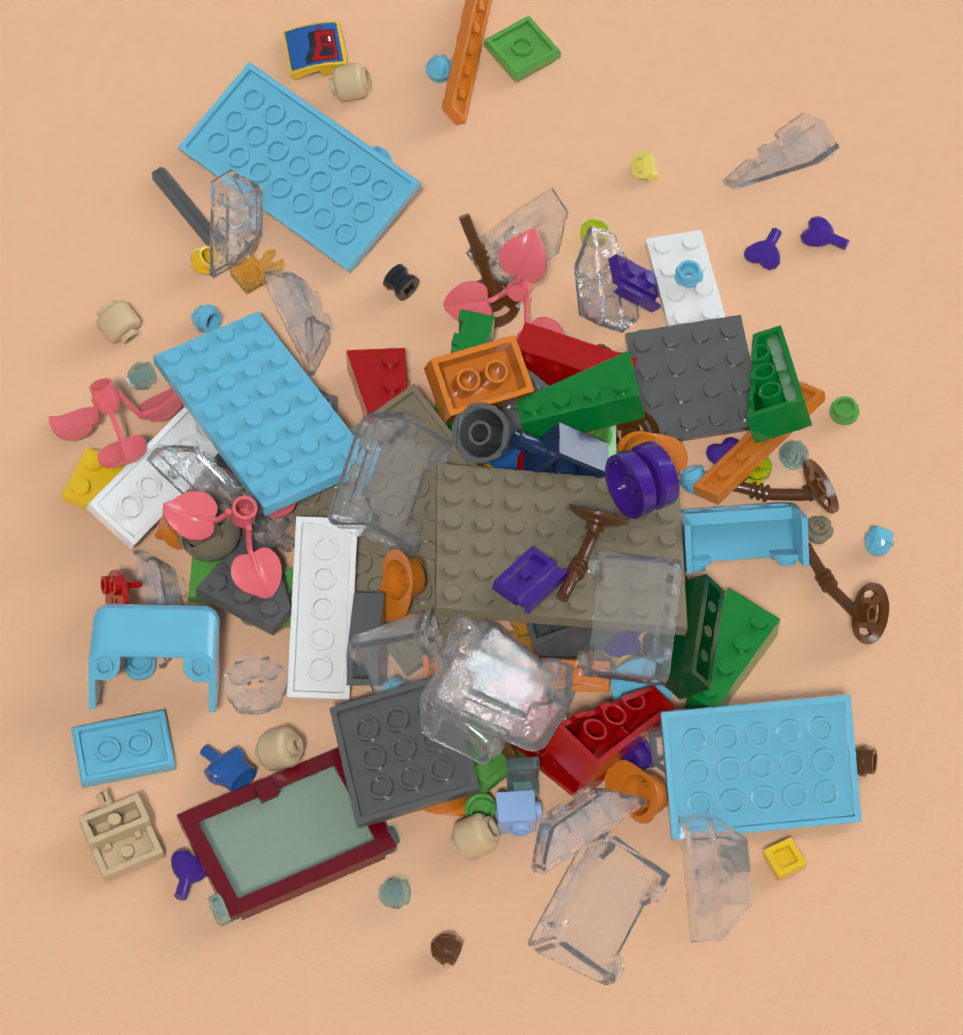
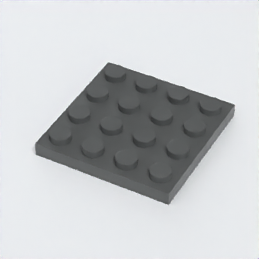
[625,315,752,442]
[329,672,481,828]

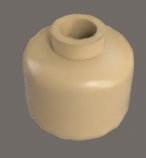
[328,63,372,102]
[96,300,140,344]
[255,727,304,771]
[450,813,500,860]

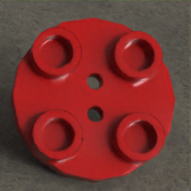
[100,570,142,604]

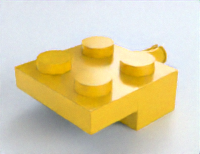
[61,440,127,511]

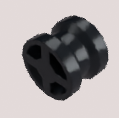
[383,264,420,301]

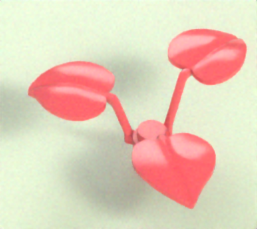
[443,228,564,341]
[49,378,183,468]
[162,491,297,600]

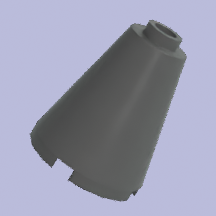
[451,402,517,464]

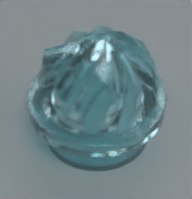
[127,361,157,390]
[778,439,809,470]
[378,877,411,909]

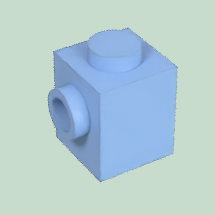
[495,790,542,836]

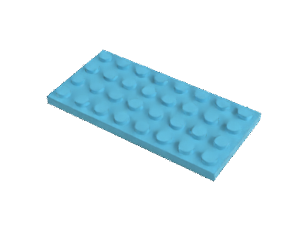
[178,62,422,273]
[153,312,373,516]

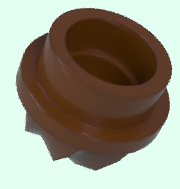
[855,745,878,777]
[431,934,463,966]

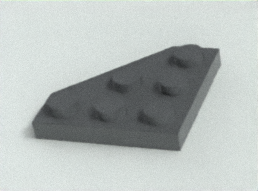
[196,532,291,636]

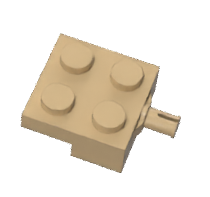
[79,790,164,882]

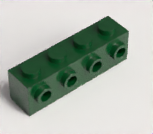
[661,574,725,700]

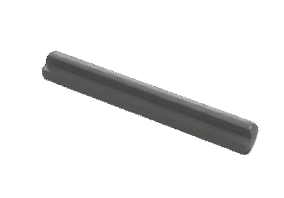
[152,167,224,251]

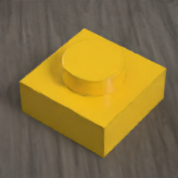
[762,837,807,881]

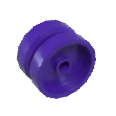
[605,441,679,519]

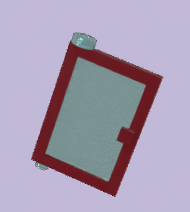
[177,748,400,927]

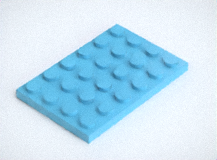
[660,694,862,840]

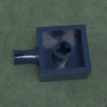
[510,422,608,478]

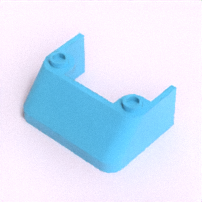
[681,502,809,574]
[88,604,220,712]

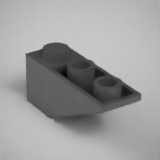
[347,592,386,686]

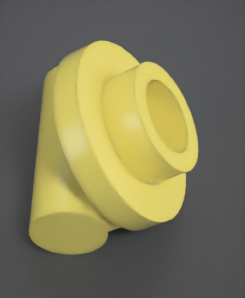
[631,151,659,182]

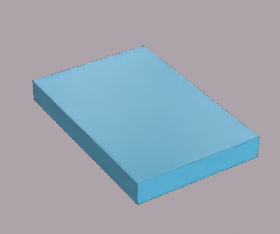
[71,710,176,788]

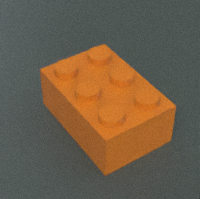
[424,335,534,424]

